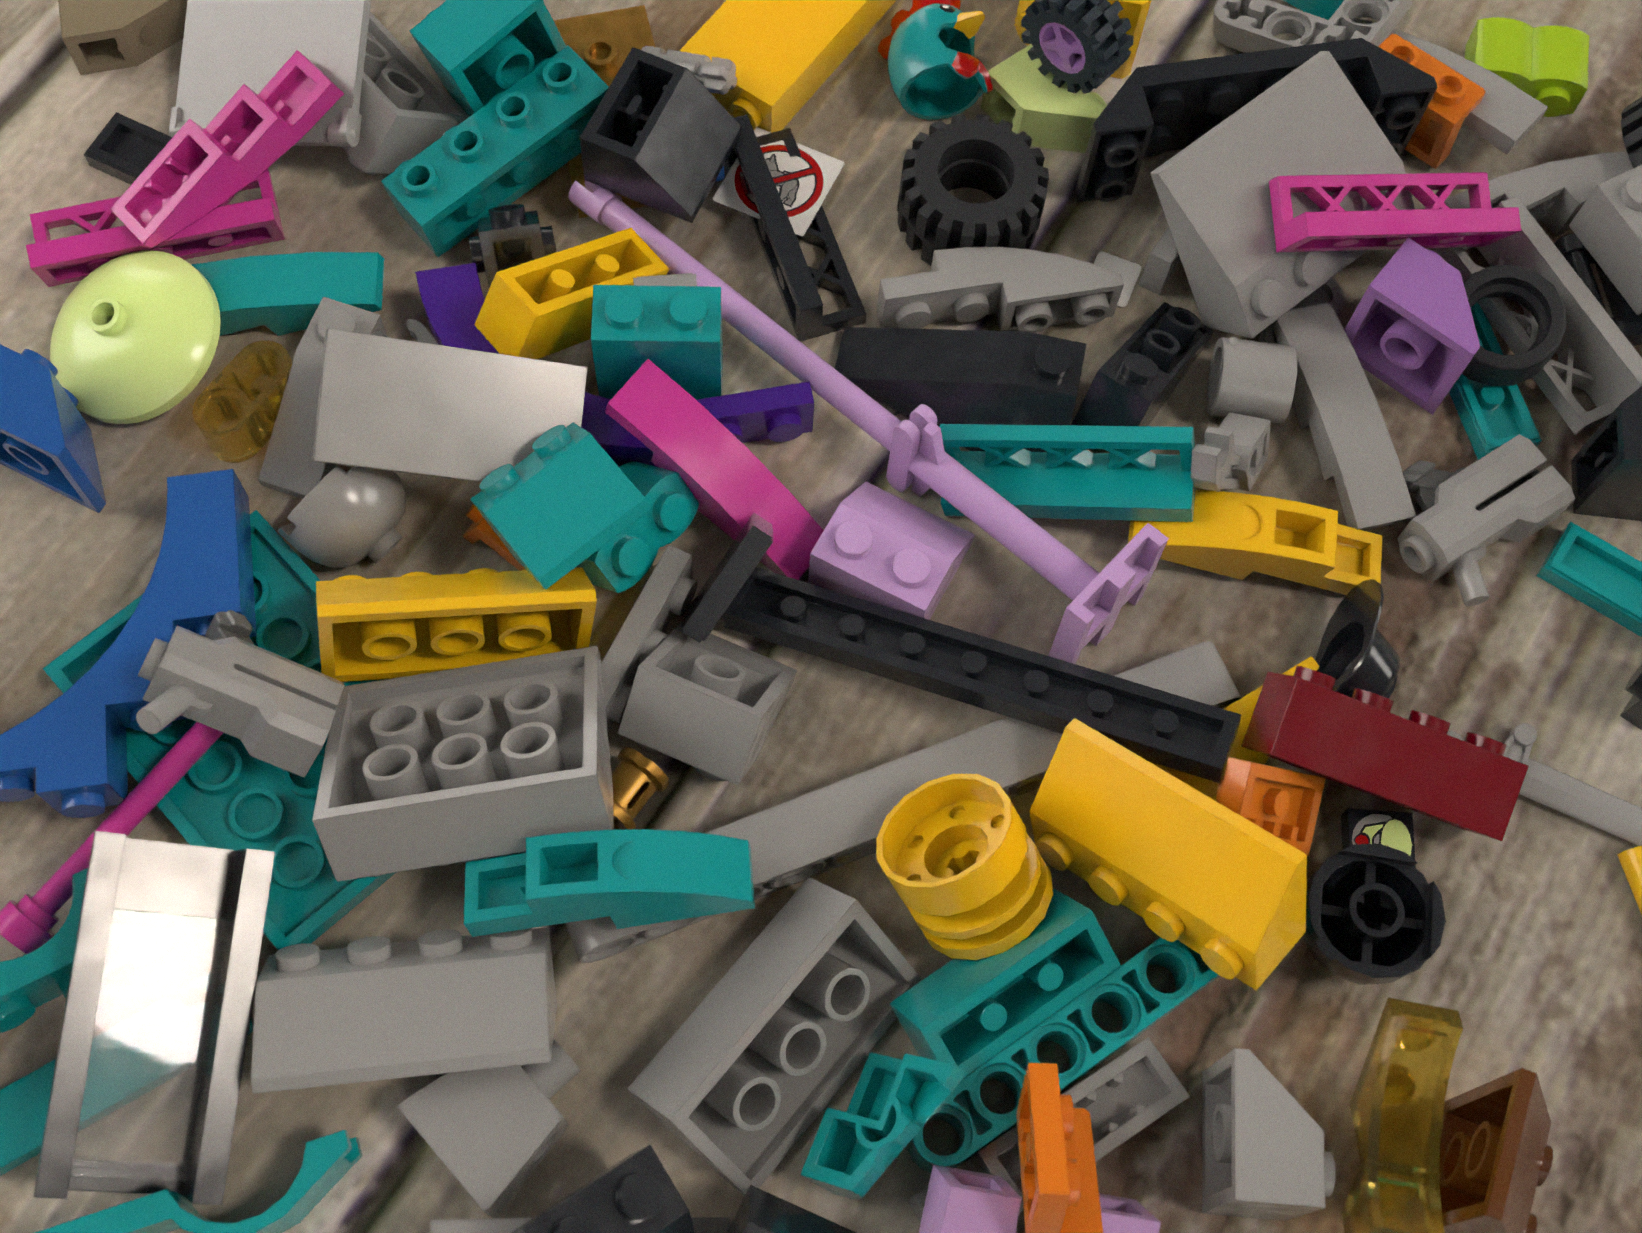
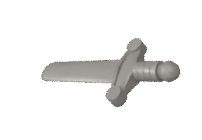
[1447,723,1642,846]

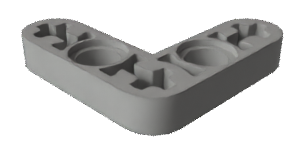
[1213,0,1414,53]

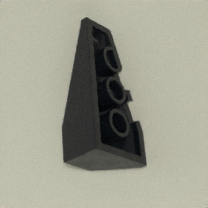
[835,327,1087,452]

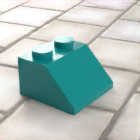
[470,422,652,590]

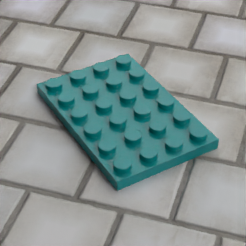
[42,510,397,950]

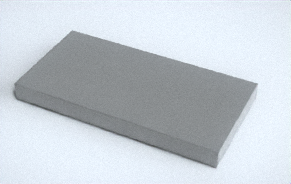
[312,328,587,483]

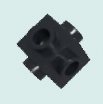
[469,204,557,288]

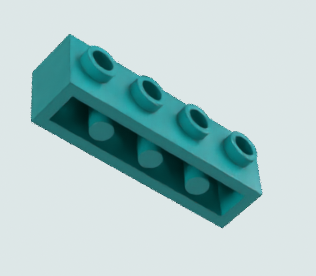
[381,45,609,257]

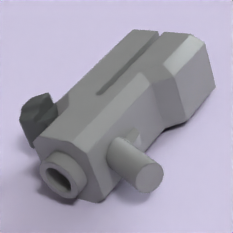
[1397,435,1575,606]
[136,610,344,778]

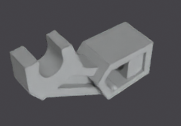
[1191,412,1271,492]

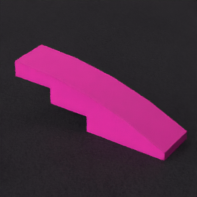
[111,50,345,249]
[605,359,824,580]

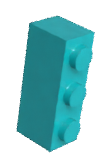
[889,889,1121,1079]

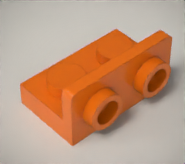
[1378,34,1485,169]
[1217,757,1326,856]
[1016,1062,1103,1233]

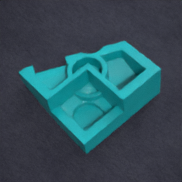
[800,1052,964,1200]

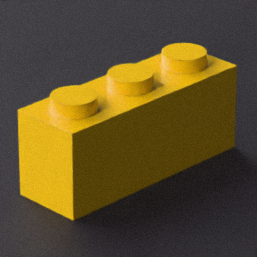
[474,228,669,359]

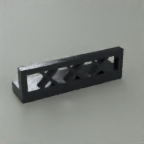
[727,115,866,342]

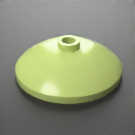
[50,251,221,424]

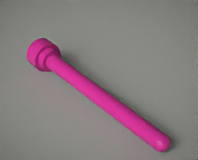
[0,722,224,954]

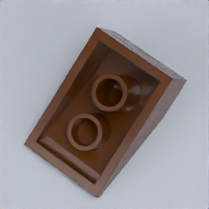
[1412,1068,1553,1233]

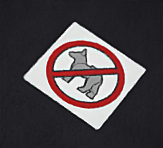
[713,127,845,237]

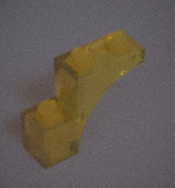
[1341,997,1463,1233]

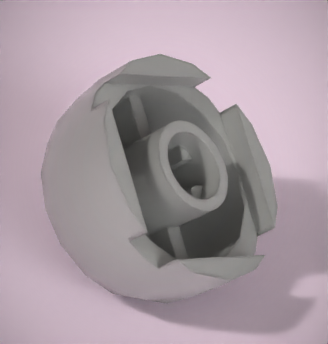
[278,465,406,568]

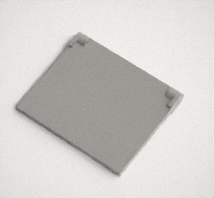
[169,0,371,147]

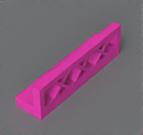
[26,168,285,287]
[1269,172,1521,253]

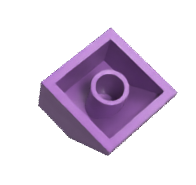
[1344,237,1481,415]

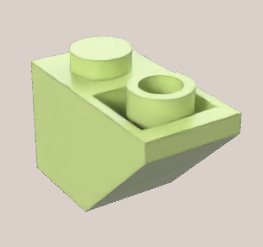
[981,44,1107,153]

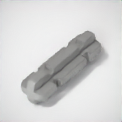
[641,46,737,95]

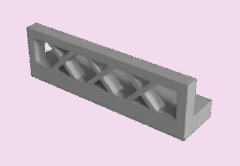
[1437,196,1642,435]

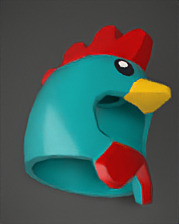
[878,0,993,120]

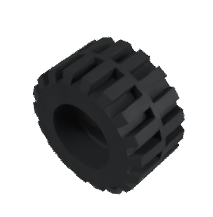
[897,114,1049,266]

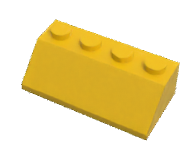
[316,567,597,682]
[1029,718,1307,991]

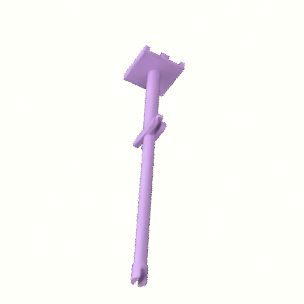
[568,181,1169,664]

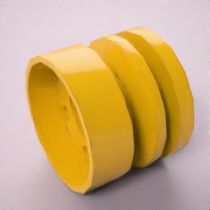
[876,774,1053,960]

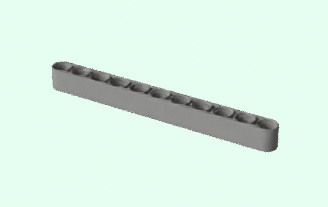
[565,641,1242,963]

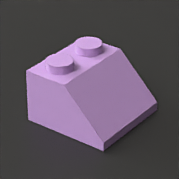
[808,481,975,620]

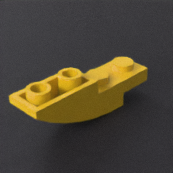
[1128,490,1382,595]

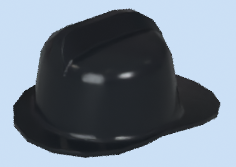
[1315,579,1400,699]

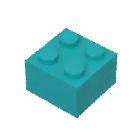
[409,0,566,116]

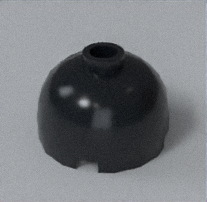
[1302,844,1446,985]

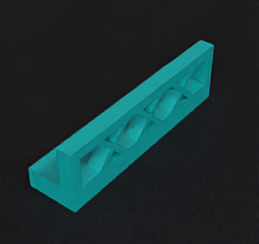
[940,424,1196,522]

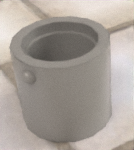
[1206,337,1297,424]

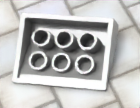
[1150,51,1415,338]
[313,646,613,882]

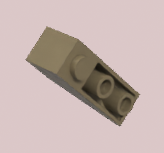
[58,0,188,75]

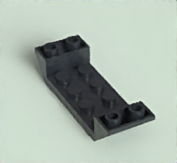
[1075,38,1438,203]

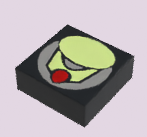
[1341,808,1416,868]

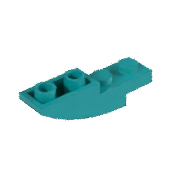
[464,829,755,937]

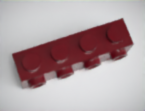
[1241,666,1529,841]

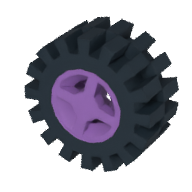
[1021,0,1133,94]

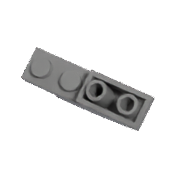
[877,247,1124,333]

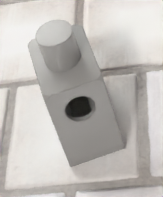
[397,1039,581,1218]

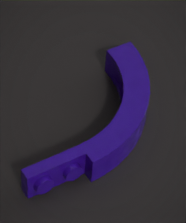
[415,262,814,467]

